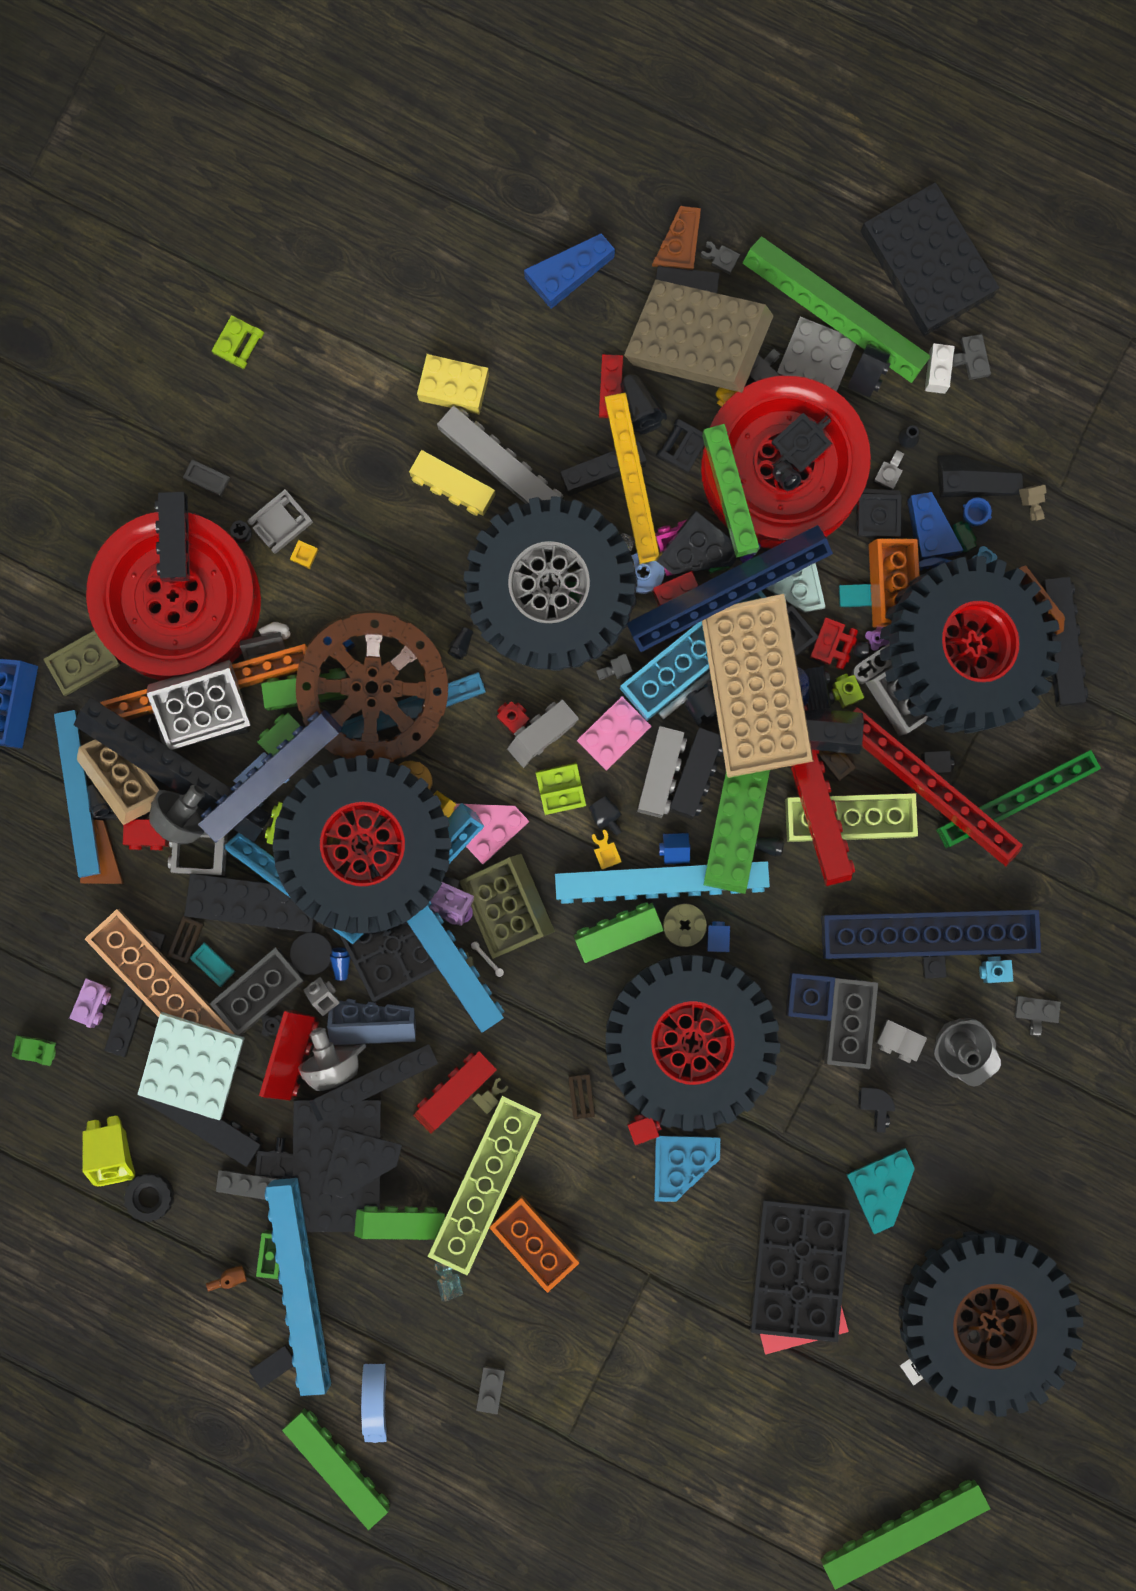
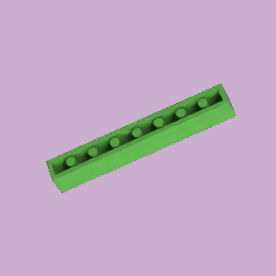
[820,1480,990,1590]

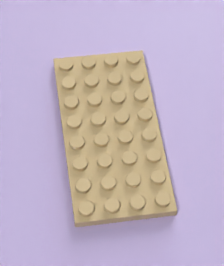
[702,594,813,778]

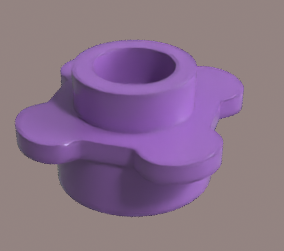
[865,627,889,651]

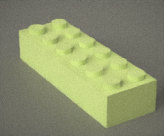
[785,793,918,842]

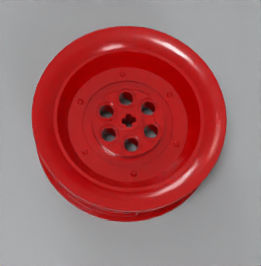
[701,376,871,549]
[86,512,261,681]

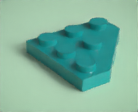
[846,1148,915,1235]

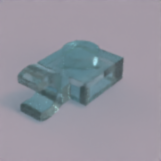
[435,1262,463,1302]

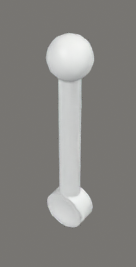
[471,942,504,977]

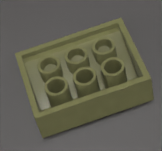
[460,854,555,959]

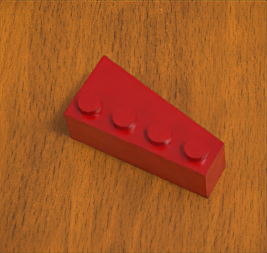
[413,1051,497,1134]

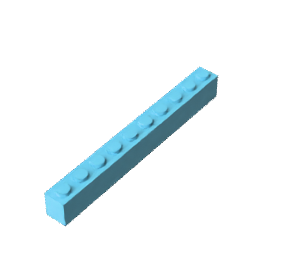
[555,861,770,904]

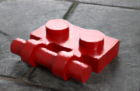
[810,618,858,670]

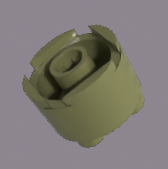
[663,904,707,947]

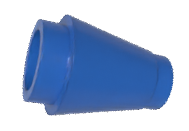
[330,947,351,980]

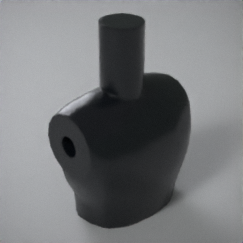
[589,796,622,836]

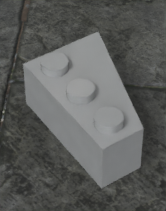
[507,700,579,768]

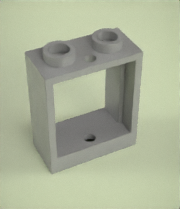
[168,834,228,876]

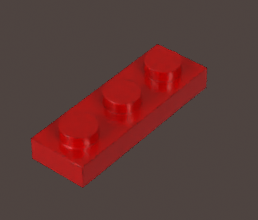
[599,354,623,418]

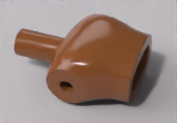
[206,1265,247,1292]

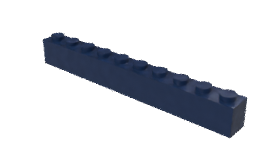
[626,525,833,652]

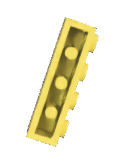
[409,450,496,516]

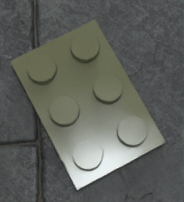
[44,630,120,696]

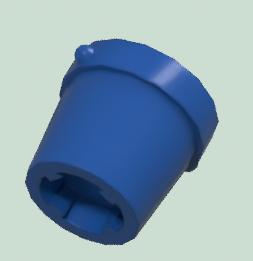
[963,497,992,527]

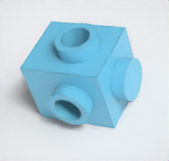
[979,956,1013,983]

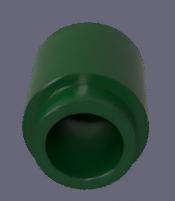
[951,521,977,554]

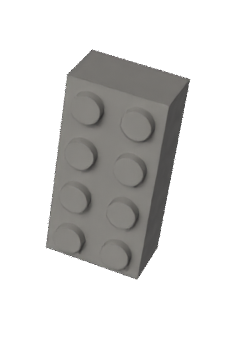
[637,726,687,818]

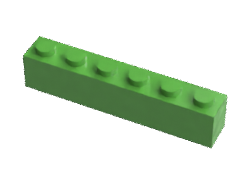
[702,424,759,558]
[282,1408,390,1530]

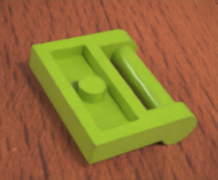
[212,315,264,369]

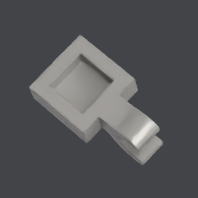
[874,450,904,490]

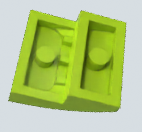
[535,763,586,815]

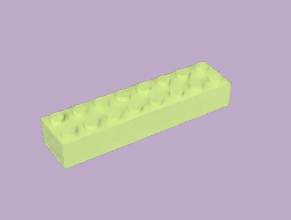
[428,1096,541,1275]

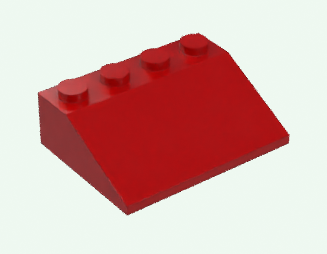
[259,1010,319,1100]

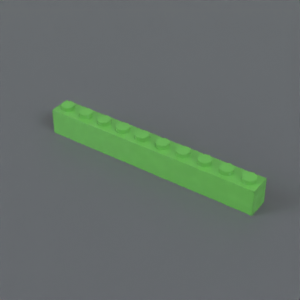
[743,236,931,383]

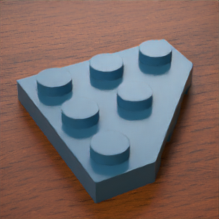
[654,1135,720,1202]

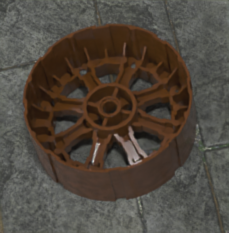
[296,610,448,762]

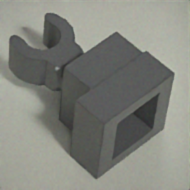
[596,654,633,680]

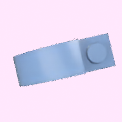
[361,1364,387,1443]

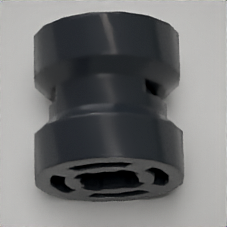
[772,461,801,491]

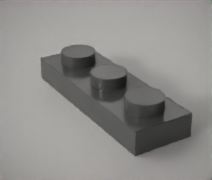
[216,1170,279,1200]

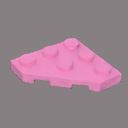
[454,804,529,864]

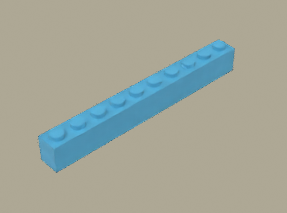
[363,838,504,1033]
[265,1178,331,1396]

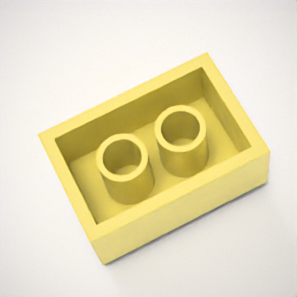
[417,354,489,414]

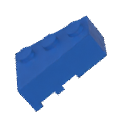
[907,492,964,562]

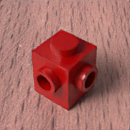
[497,701,530,734]
[627,1114,662,1145]

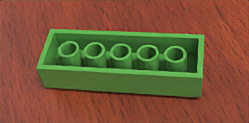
[703,770,770,894]

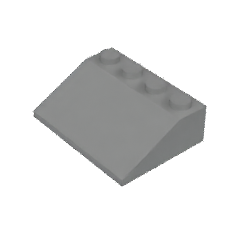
[147,660,251,750]

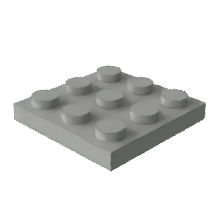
[777,316,856,392]

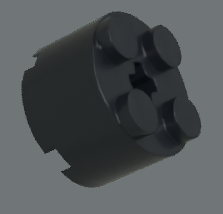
[685,680,718,728]

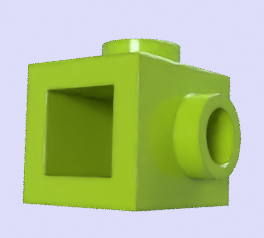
[831,674,864,708]

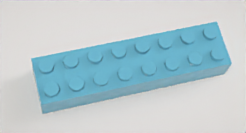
[620,591,766,721]

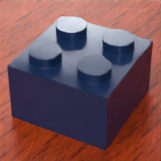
[786,973,835,1021]

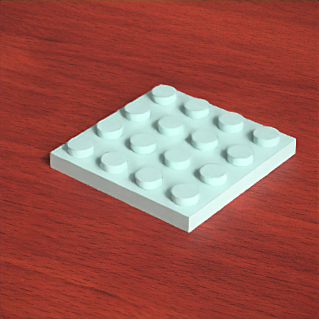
[138,1012,244,1120]

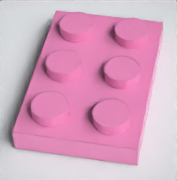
[577,697,651,771]

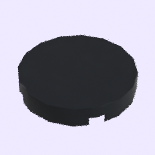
[290,933,332,975]

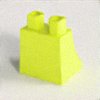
[83,1116,135,1186]

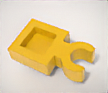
[592,830,622,870]

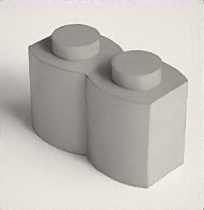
[876,1020,927,1063]

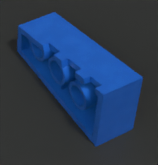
[524,234,615,309]

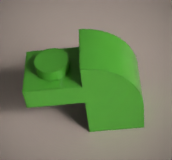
[12,1035,56,1066]

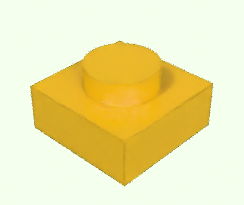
[290,540,318,569]

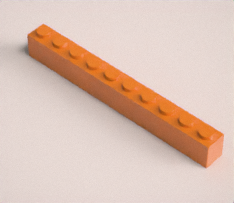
[100,644,306,721]

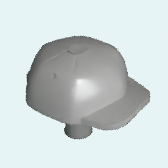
[298,1028,366,1091]

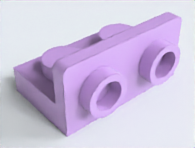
[429,882,474,926]
[70,978,111,1028]

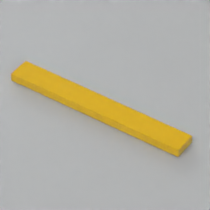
[605,392,659,564]

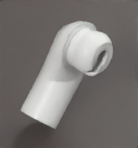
[258,622,291,640]

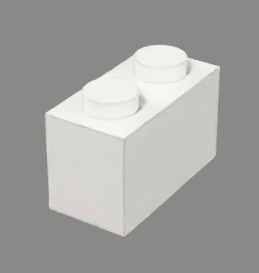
[925,343,954,394]

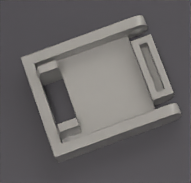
[247,489,313,554]

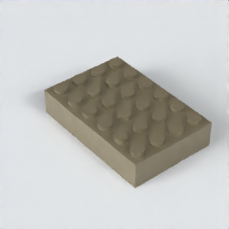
[624,280,773,393]

